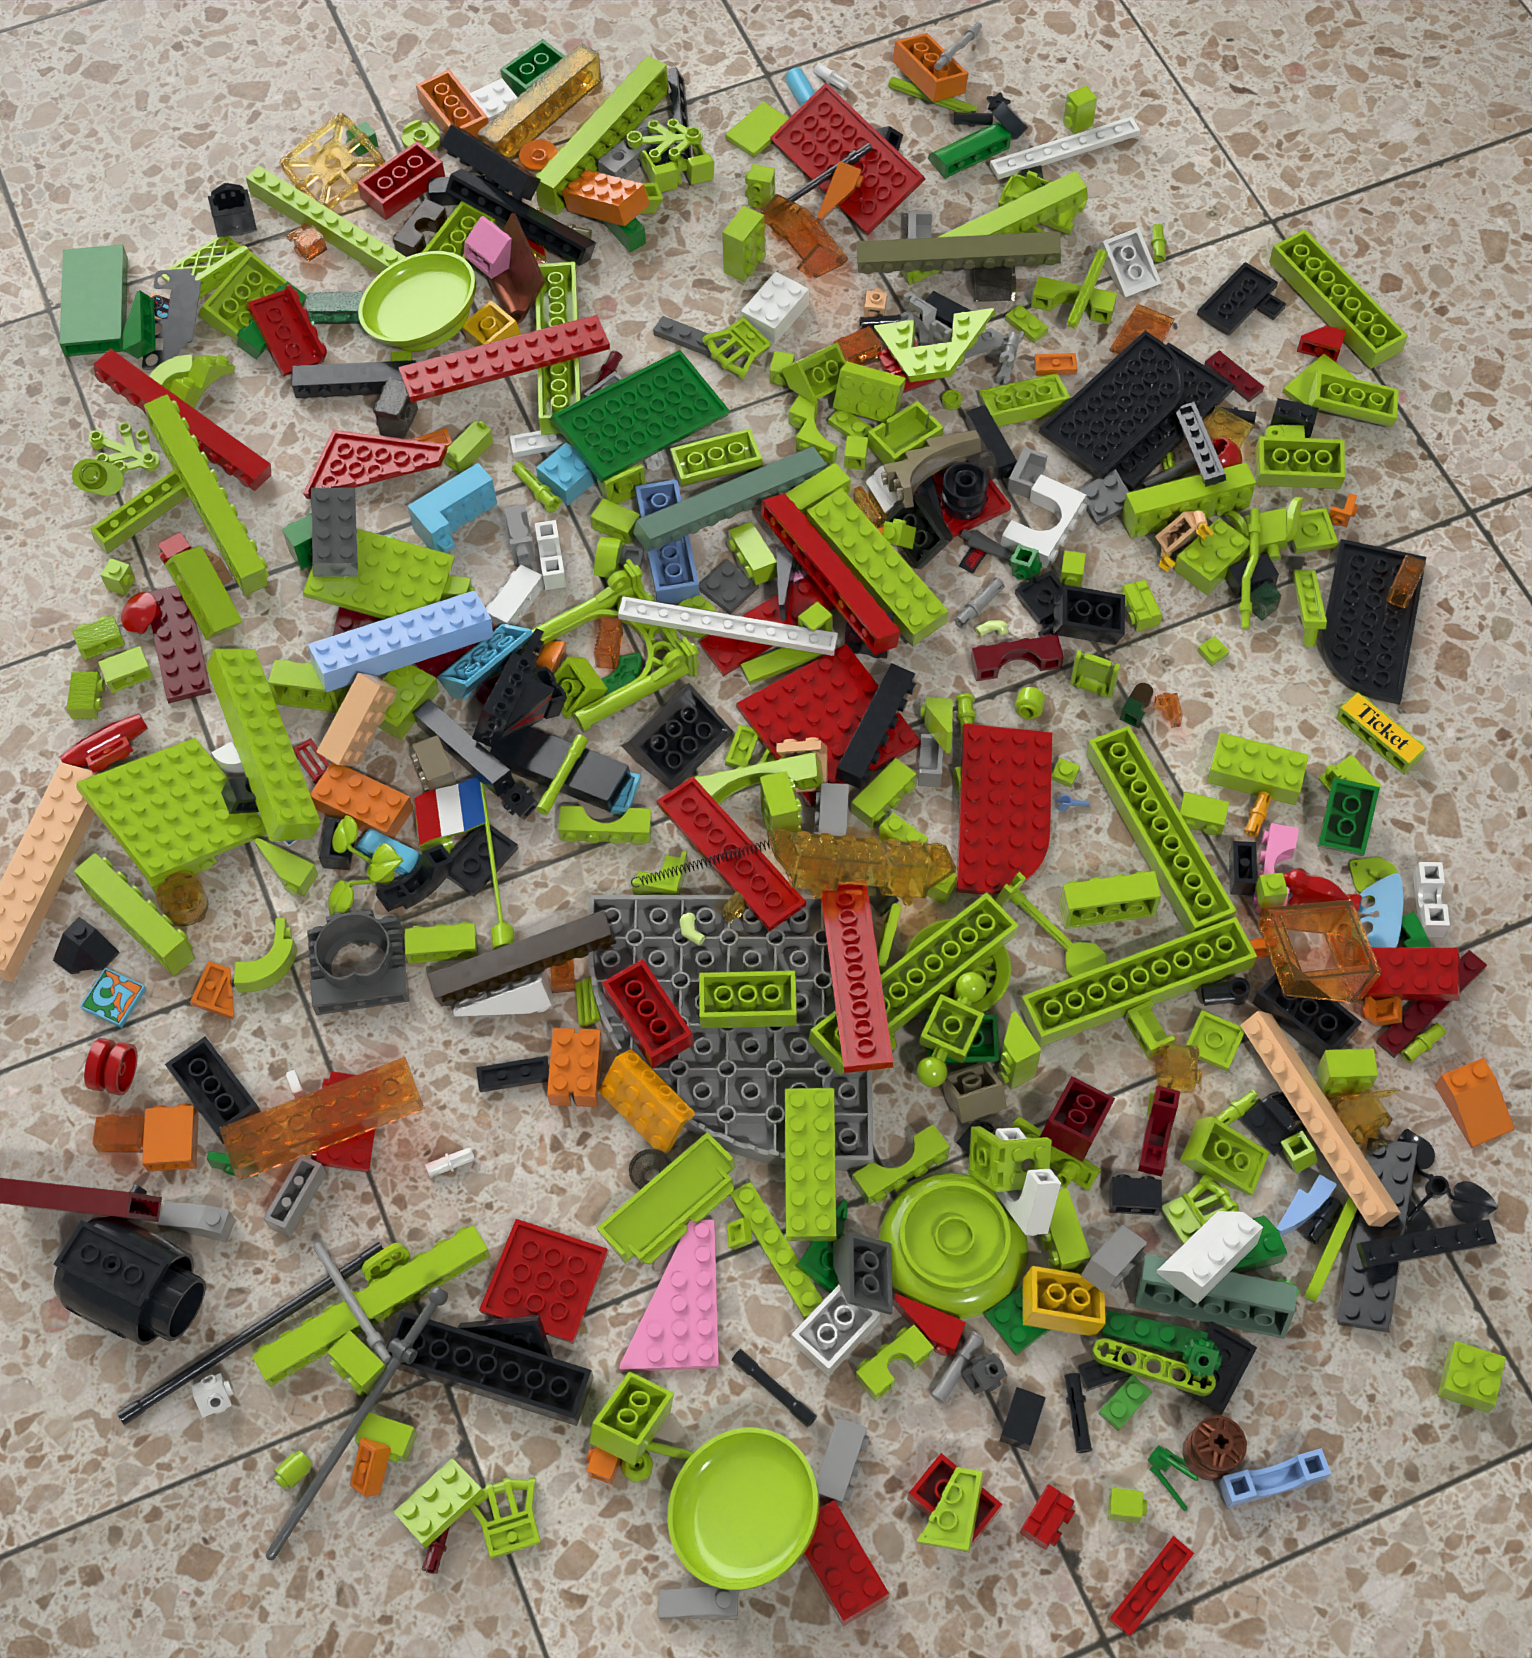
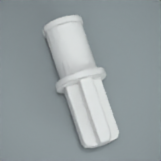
[814,63,849,91]
[425,1148,474,1178]

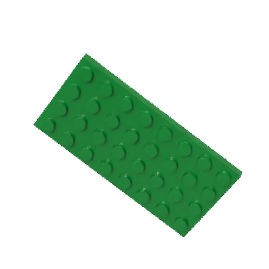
[551,350,730,483]

